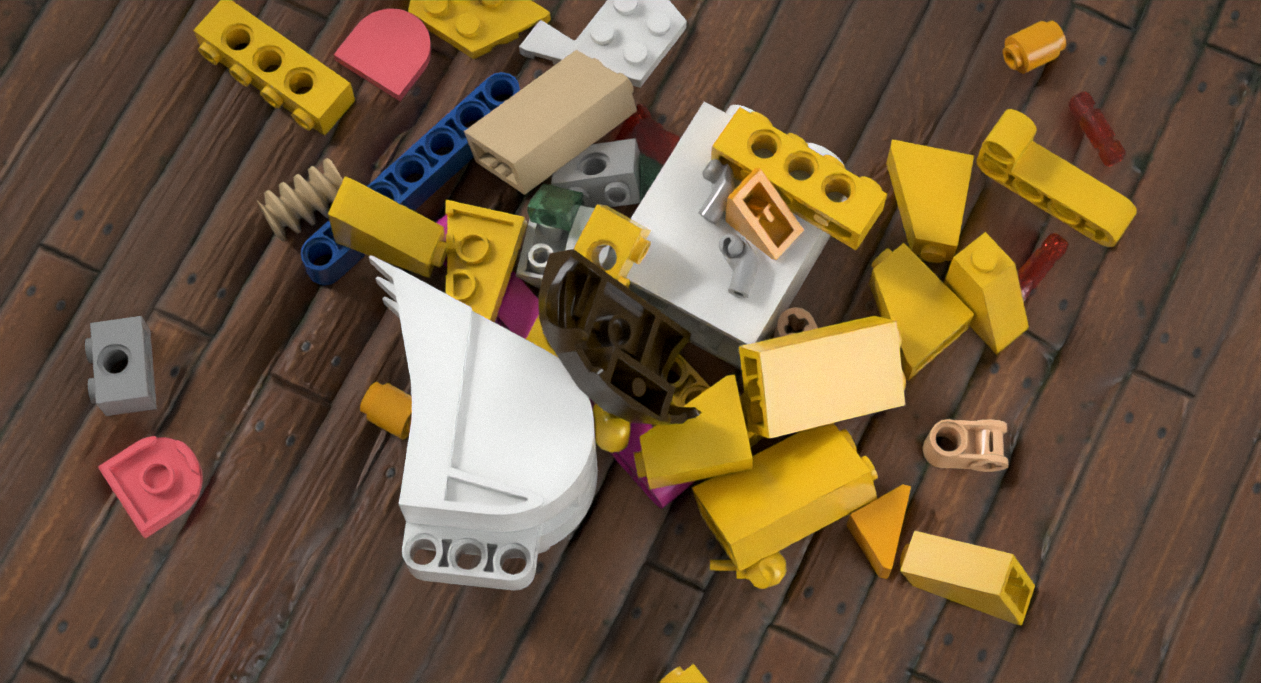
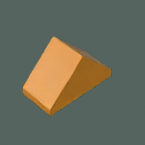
[725,168,804,260]
[846,484,911,579]

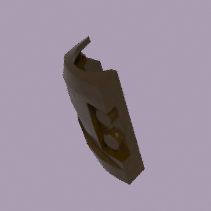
[538,249,702,425]

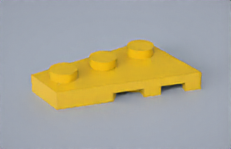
[446,200,528,323]

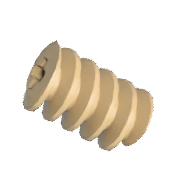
[257,158,343,242]

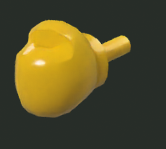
[592,404,631,453]
[710,551,787,589]

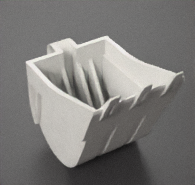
[368,255,598,590]

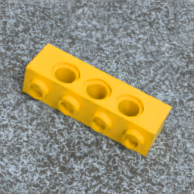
[193,0,355,136]
[711,107,887,250]
[526,204,651,357]

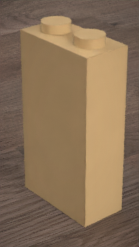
[464,50,637,195]

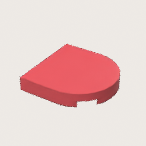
[334,9,431,101]
[98,436,203,539]

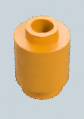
[1003,20,1066,74]
[360,382,412,440]

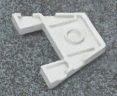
[519,0,687,88]

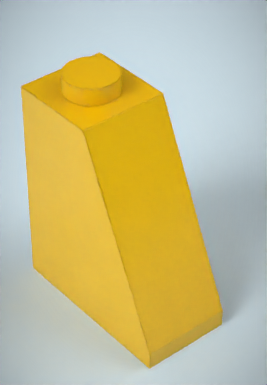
[886,139,974,263]
[328,176,449,278]
[944,232,1029,355]
[869,243,974,381]
[633,374,753,490]
[900,531,1035,626]

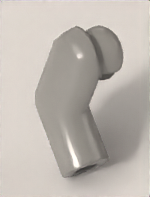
[698,159,735,225]
[719,233,759,298]

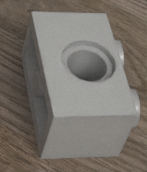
[551,138,645,208]
[85,316,157,416]

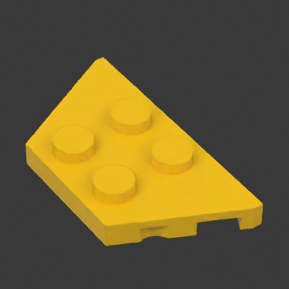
[408,0,551,59]

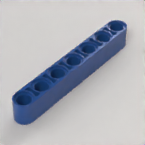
[301,72,520,285]

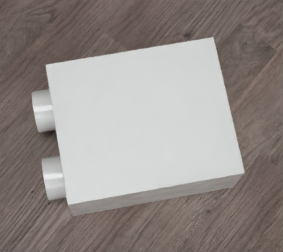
[602,102,847,370]

